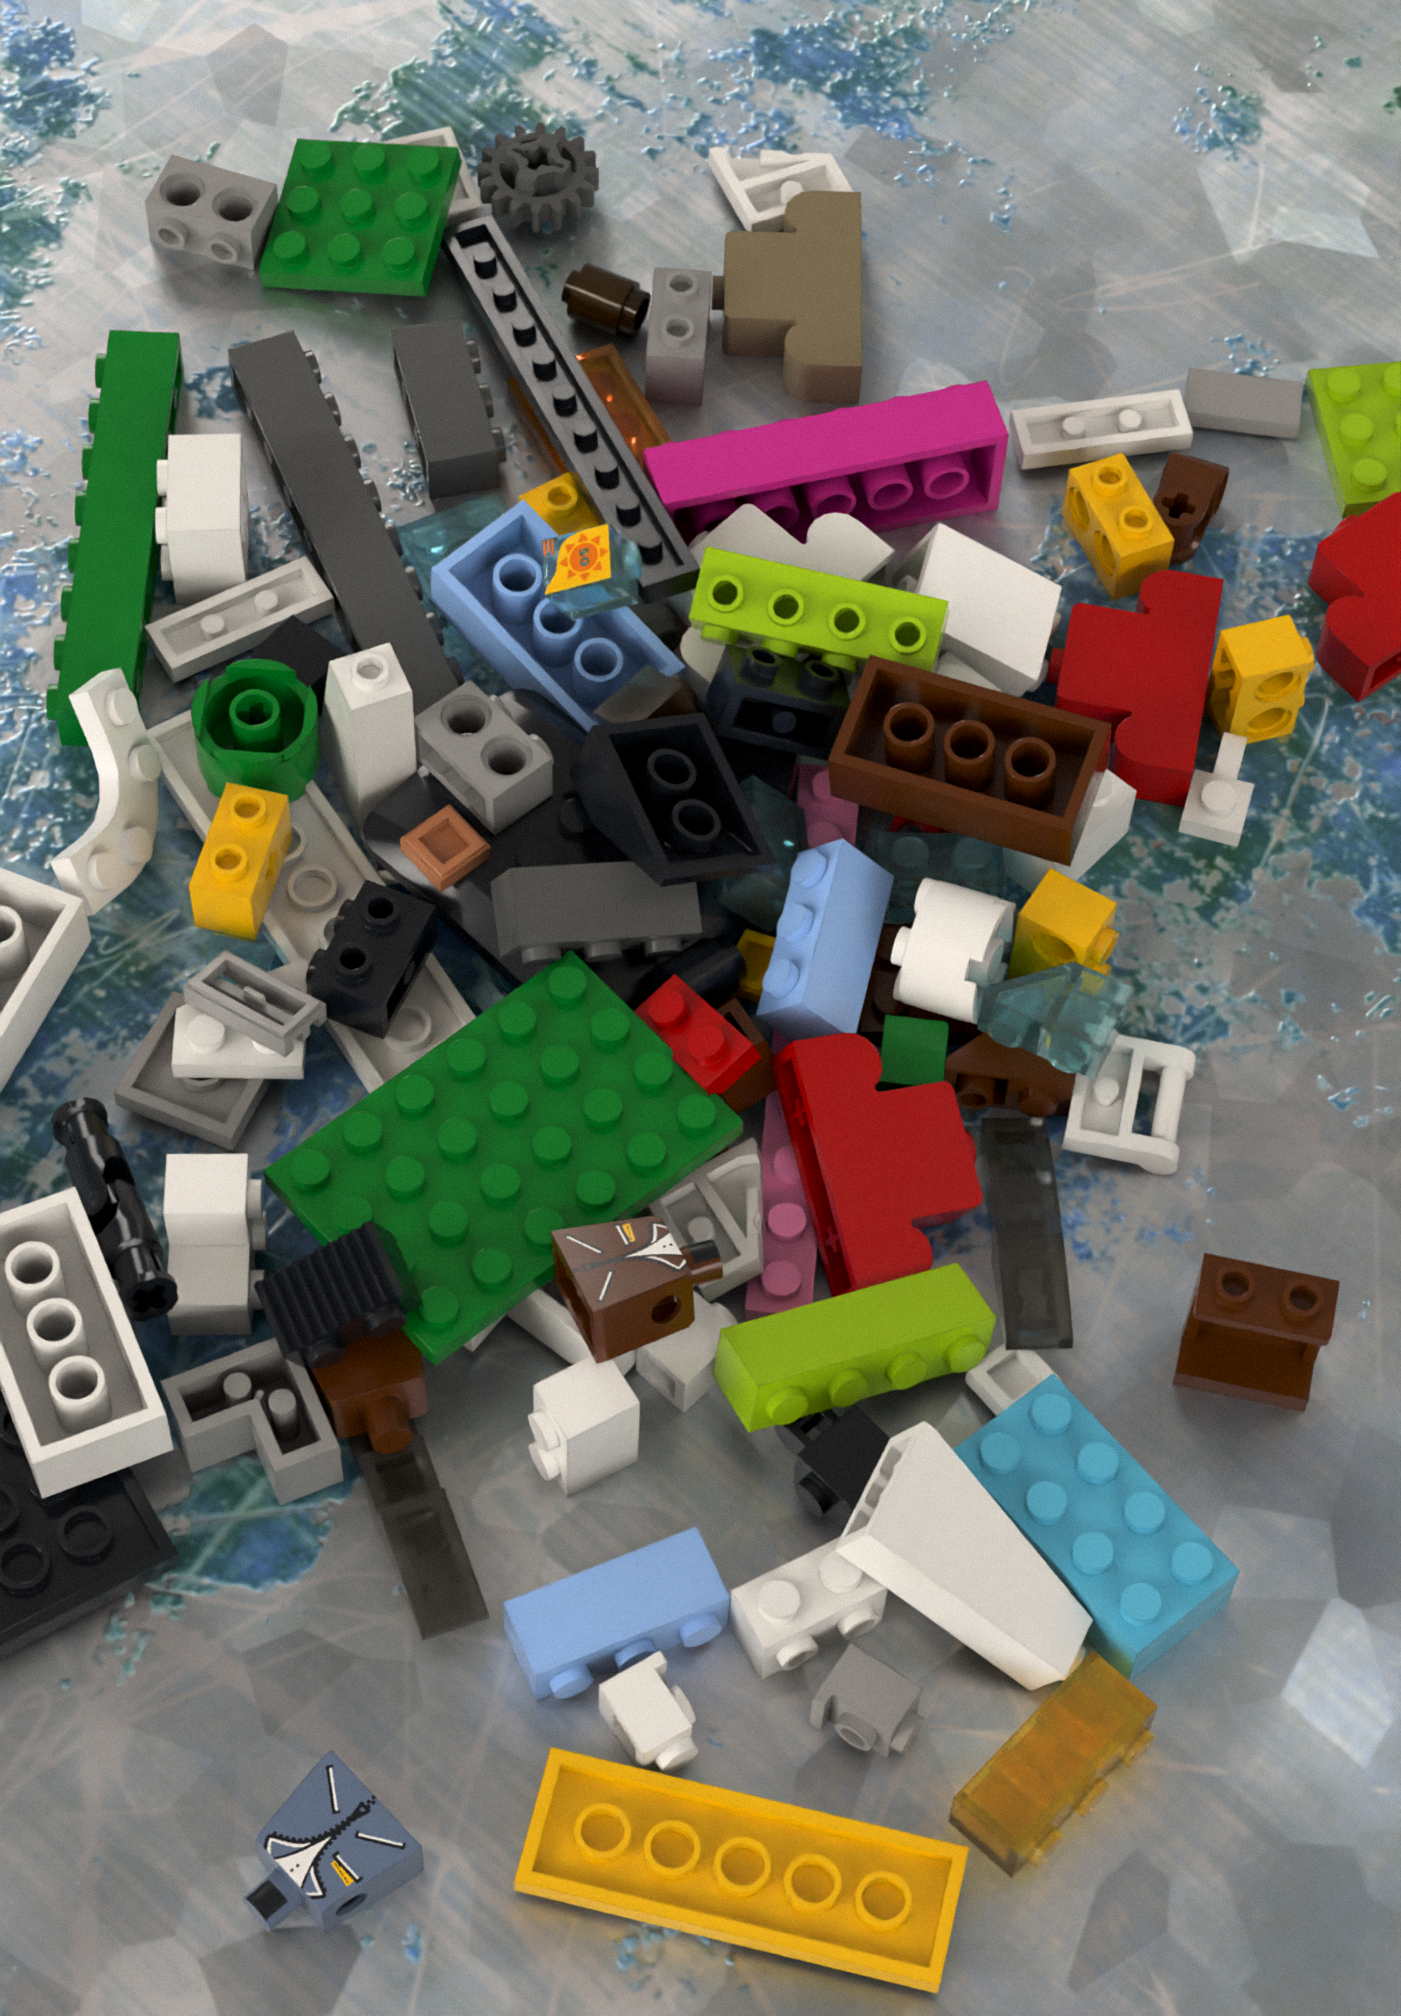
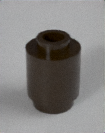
[561,263,651,336]

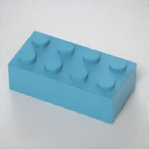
[953,1373,1240,1684]

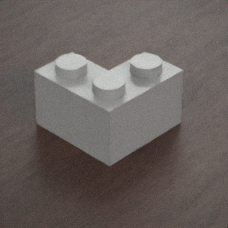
[160,1337,344,1506]

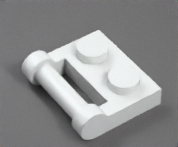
[1062,1028,1196,1175]

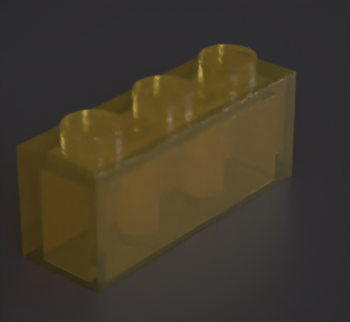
[948,1650,1158,1878]

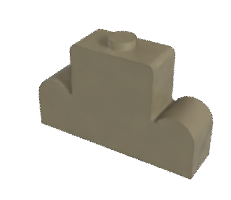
[712,191,862,404]

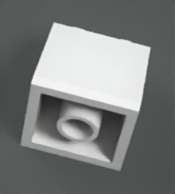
[857,522,1062,697]

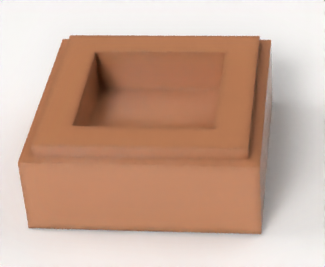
[400,804,491,892]

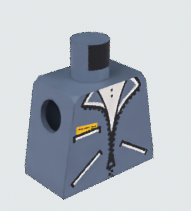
[242,1750,424,1932]

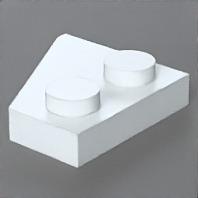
[708,147,854,232]
[171,959,310,1079]
[646,1137,764,1302]

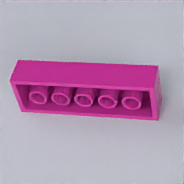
[643,380,1009,547]

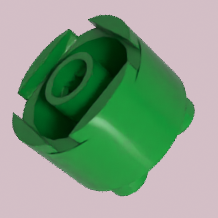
[191,659,322,803]

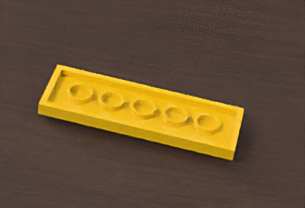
[514,1747,969,1994]

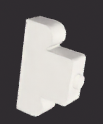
[667,503,895,717]

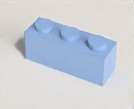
[756,838,894,1041]
[503,1526,730,1701]

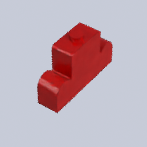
[1308,492,1401,703]
[1046,570,1224,807]
[770,1033,983,1297]

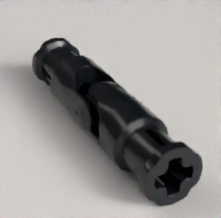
[51,1097,179,1322]

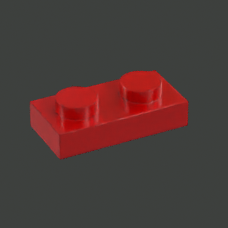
[633,974,762,1096]

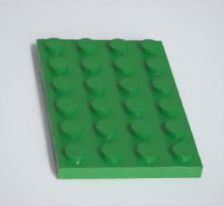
[263,950,744,1366]

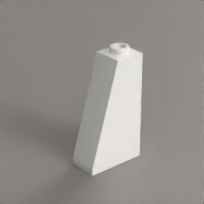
[320,642,417,839]
[834,1421,1093,1691]

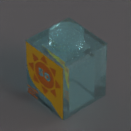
[542,523,643,620]

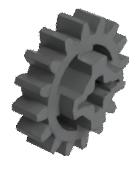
[477,123,599,232]

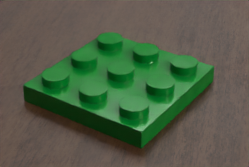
[258,139,462,297]

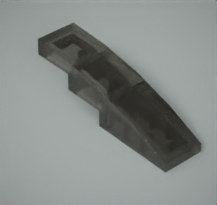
[980,1117,1073,1350]
[346,1419,489,1641]

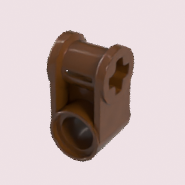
[1152,451,1230,565]

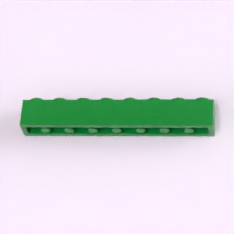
[46,330,184,747]

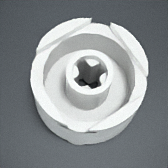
[891,877,1017,1024]

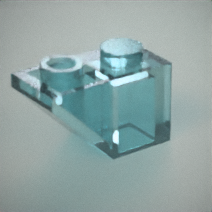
[977,962,1134,1080]

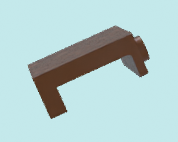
[1173,1253,1340,1412]

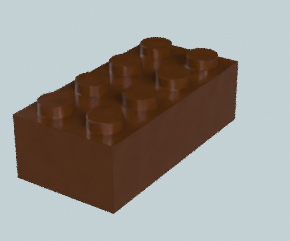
[828,655,1111,867]

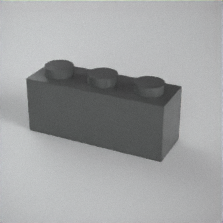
[391,318,507,500]
[490,861,703,966]

